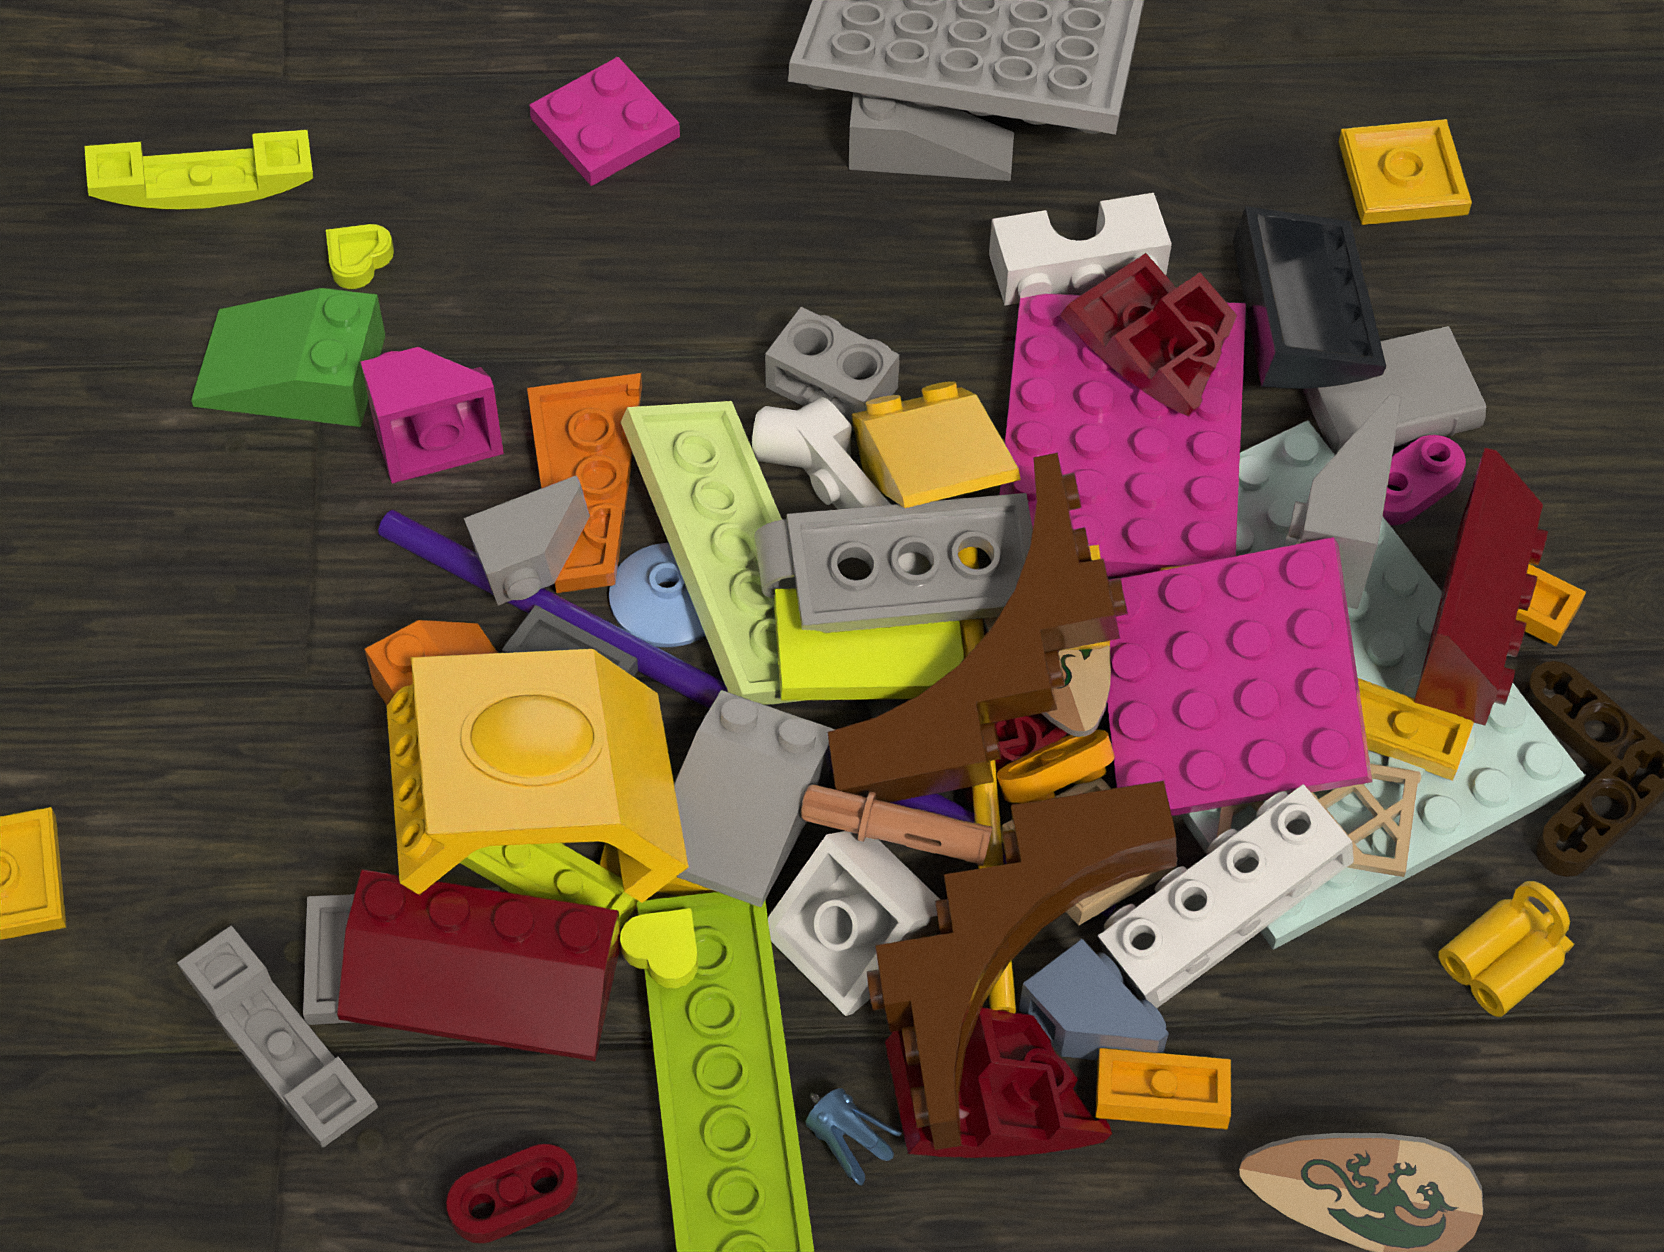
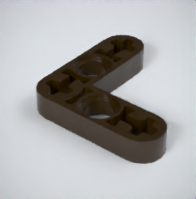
[1524,661,1664,877]

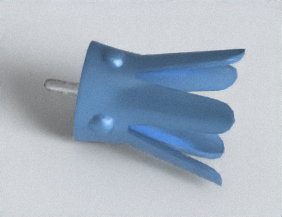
[806,1088,902,1186]

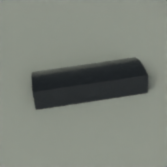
[1233,206,1386,389]

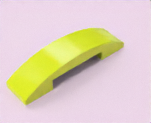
[84,130,313,209]

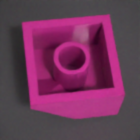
[361,347,504,484]

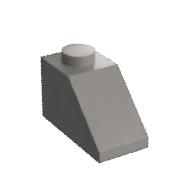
[464,475,590,605]

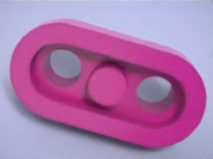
[1383,435,1466,525]

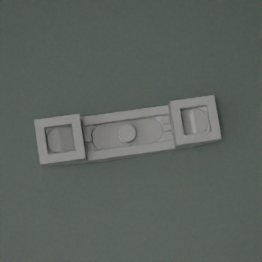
[177,926,378,1148]

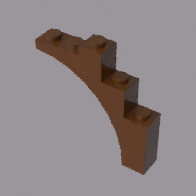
[827,452,1128,803]
[867,780,1177,1150]

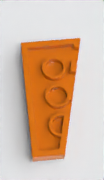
[527,373,642,593]

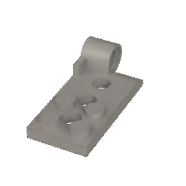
[754,493,1033,633]

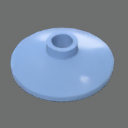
[609,543,706,647]

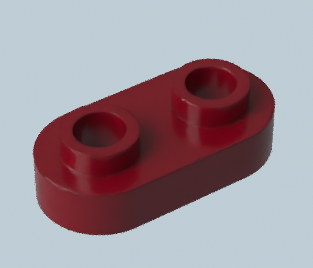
[447,1144,579,1243]

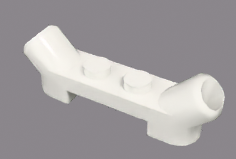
[752,397,932,575]

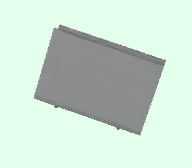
[1303,326,1486,455]

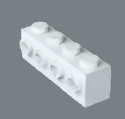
[1098,784,1354,1008]

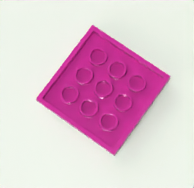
[1107,537,1373,816]

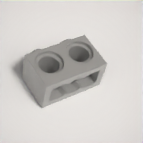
[765,307,900,432]

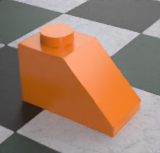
[365,620,498,705]

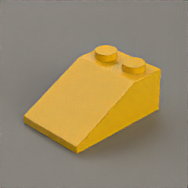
[851,382,1021,508]

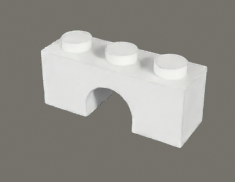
[989,193,1171,305]

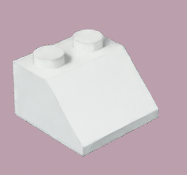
[768,831,940,1016]

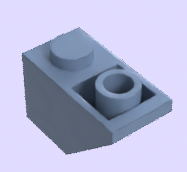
[1019,939,1169,1060]

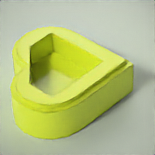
[326,224,394,289]
[620,908,698,988]

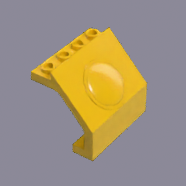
[386,649,689,903]

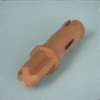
[801,785,992,866]

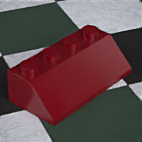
[1414,448,1548,726]
[337,869,621,1061]

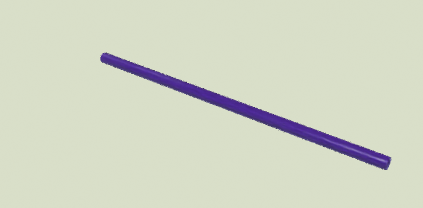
[379,510,1118,918]

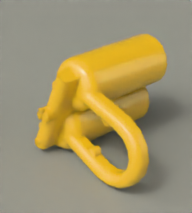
[1439,881,1574,1017]

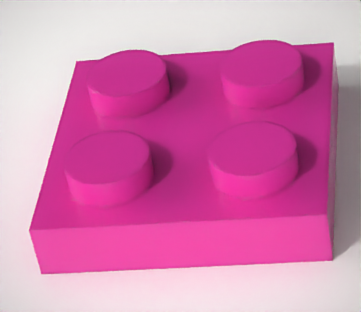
[529,57,680,186]

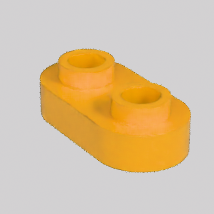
[997,730,1115,804]

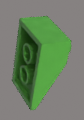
[191,288,386,427]

